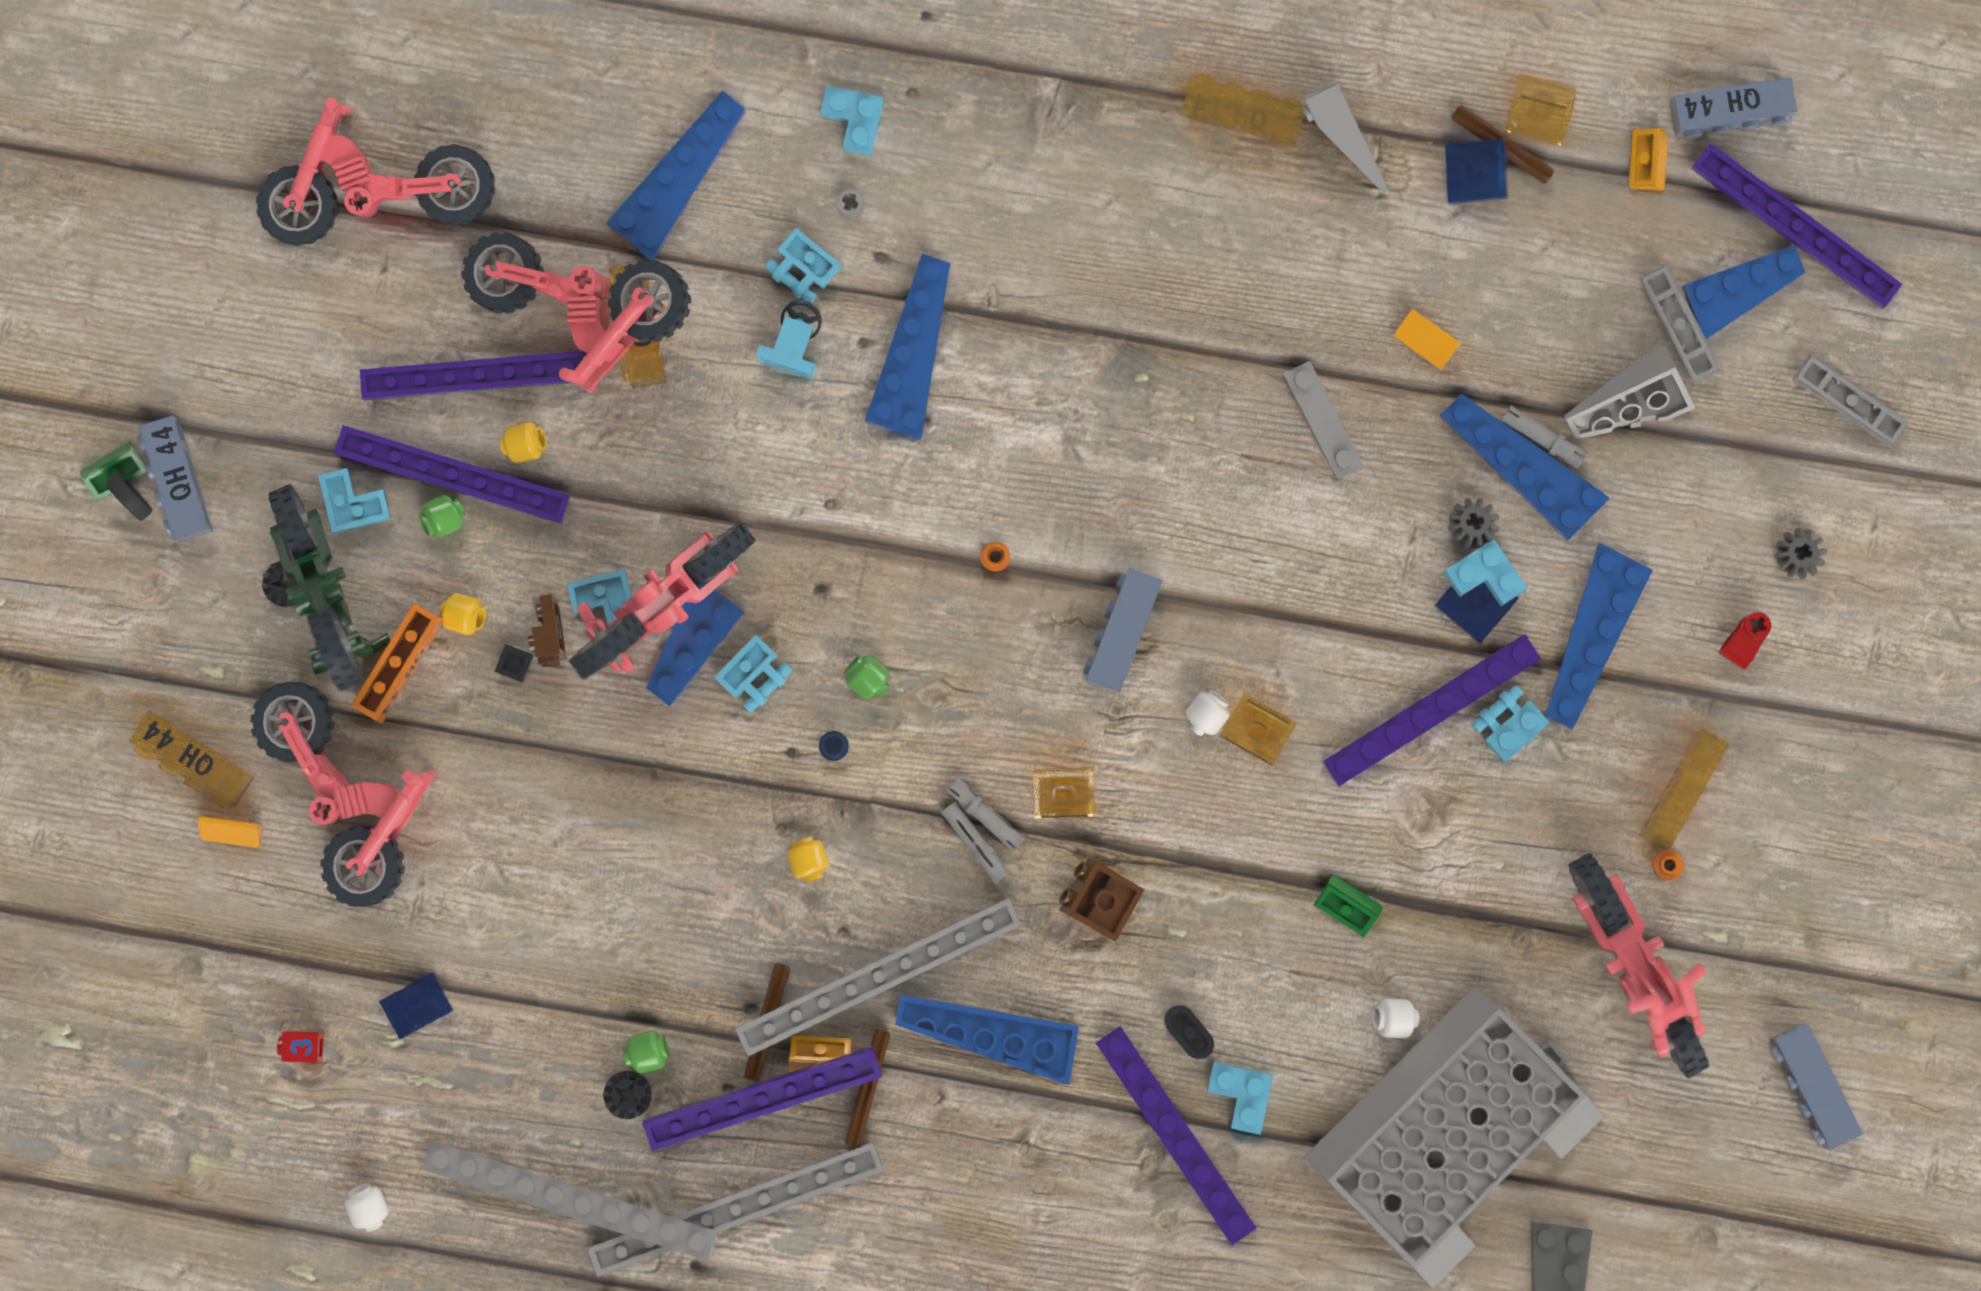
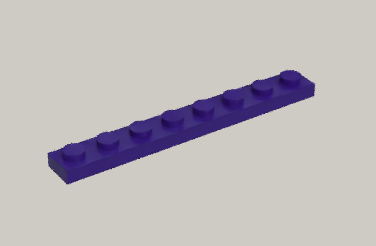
[1691,143,1902,309]
[360,351,587,401]
[334,425,571,525]
[1322,634,1541,787]
[1096,1026,1257,1245]
[642,1046,882,1151]

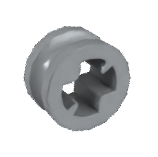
[837,189,865,218]

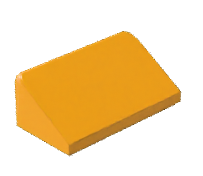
[1629,128,1668,191]
[1393,309,1460,370]
[197,816,264,848]
[789,1035,852,1072]

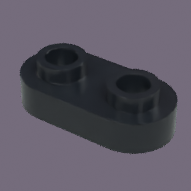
[1164,1005,1214,1059]

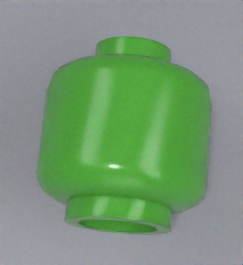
[418,495,465,539]
[844,655,889,699]
[623,1030,670,1074]

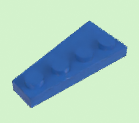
[1682,245,1806,340]
[646,582,744,707]

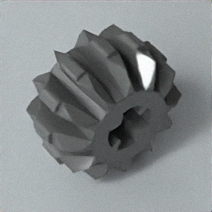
[1448,498,1499,548]
[1774,528,1827,580]

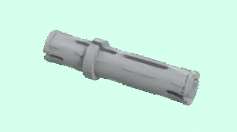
[1501,405,1588,469]
[946,777,1025,852]
[941,802,1011,885]

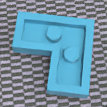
[820,85,884,157]
[318,468,392,534]
[1443,539,1528,606]
[567,569,632,624]
[1207,1062,1273,1135]

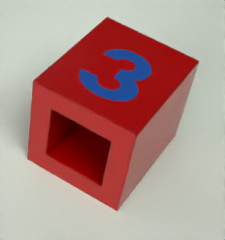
[277,1031,324,1063]

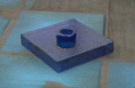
[1445,138,1508,205]
[1434,582,1519,645]

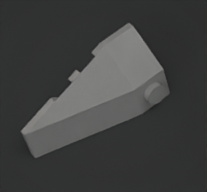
[1301,77,1389,193]
[1564,346,1695,439]

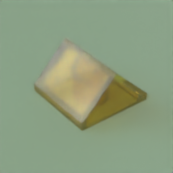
[1504,73,1576,145]
[1220,693,1297,766]
[1033,767,1095,818]

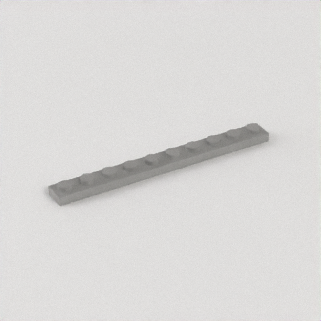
[735,898,1021,1056]
[421,1140,719,1262]
[587,1142,884,1277]

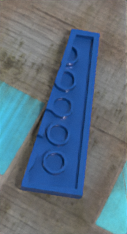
[606,90,746,261]
[865,254,950,441]
[1440,394,1610,541]
[1545,543,1653,730]
[895,995,1079,1085]

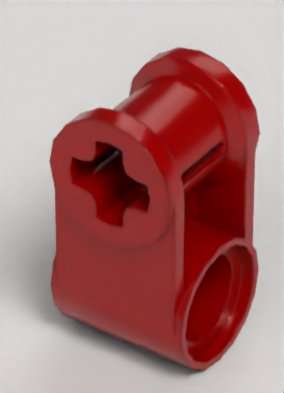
[1719,612,1772,670]

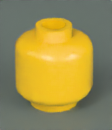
[500,422,547,463]
[439,593,486,635]
[786,836,830,883]

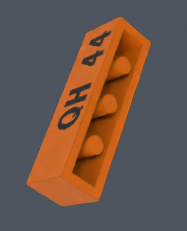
[351,603,443,724]

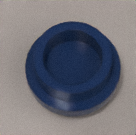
[819,731,849,761]

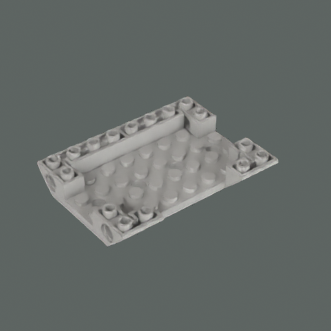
[1303,987,1604,1289]

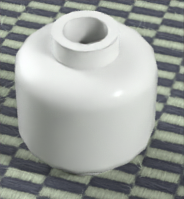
[1186,690,1230,736]
[1372,998,1419,1038]
[344,1184,389,1232]

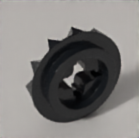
[262,560,298,607]
[603,1071,652,1119]

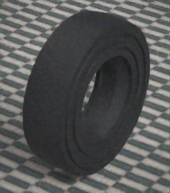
[105,472,153,521]

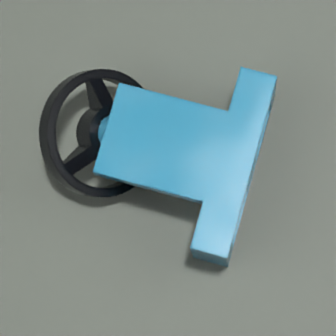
[756,300,822,380]

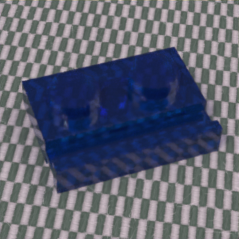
[379,972,454,1040]

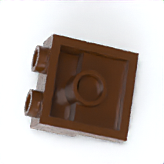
[528,594,567,667]
[1059,858,1145,942]

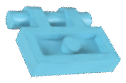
[764,228,842,303]
[714,635,793,713]
[1471,685,1550,763]

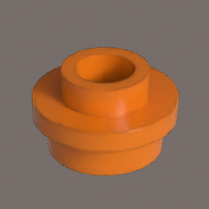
[980,542,1010,572]
[1653,850,1684,881]

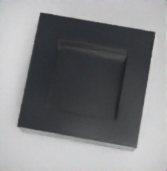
[494,644,535,684]

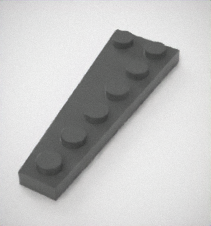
[1531,1221,1593,1291]

